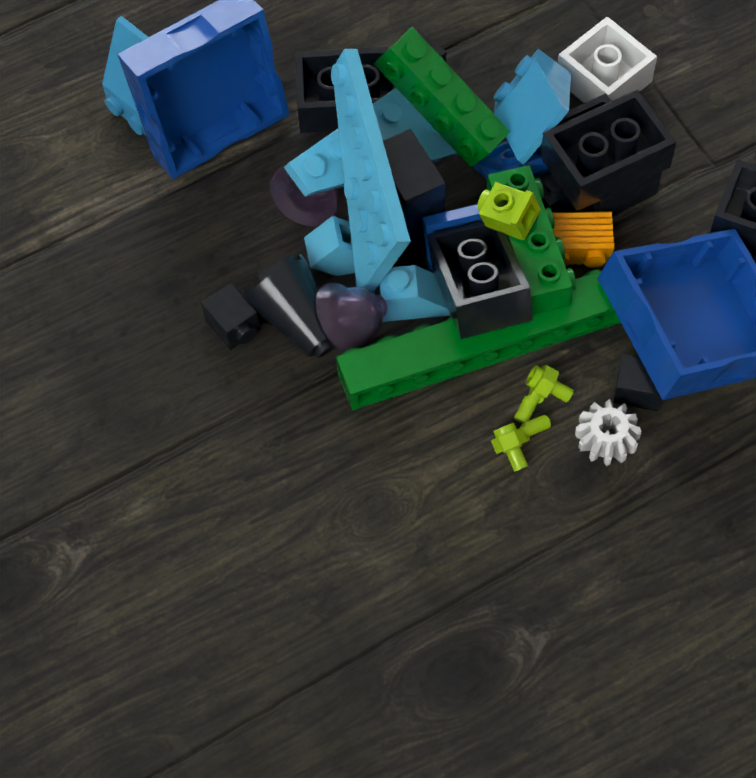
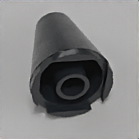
[242,254,338,358]

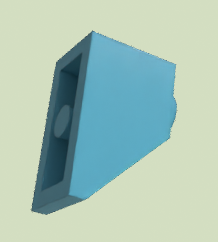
[304,216,355,276]
[379,265,451,322]

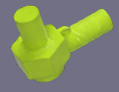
[514,365,574,424]
[491,415,551,472]

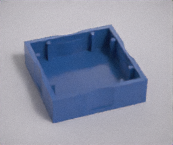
[118,0,290,180]
[597,229,756,400]

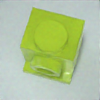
[478,182,541,241]

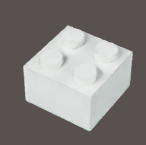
[558,17,657,103]

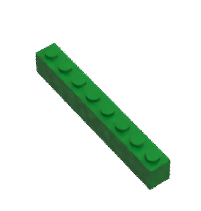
[336,269,621,411]

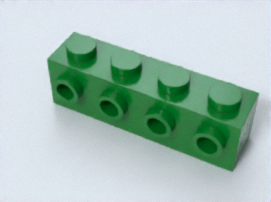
[374,27,510,167]
[487,165,576,314]

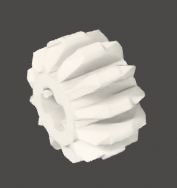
[575,399,641,467]

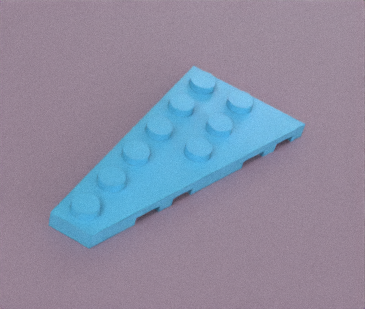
[331,49,411,296]
[284,57,502,197]

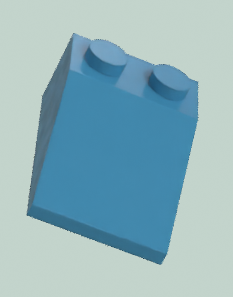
[102,16,148,136]
[493,49,571,165]

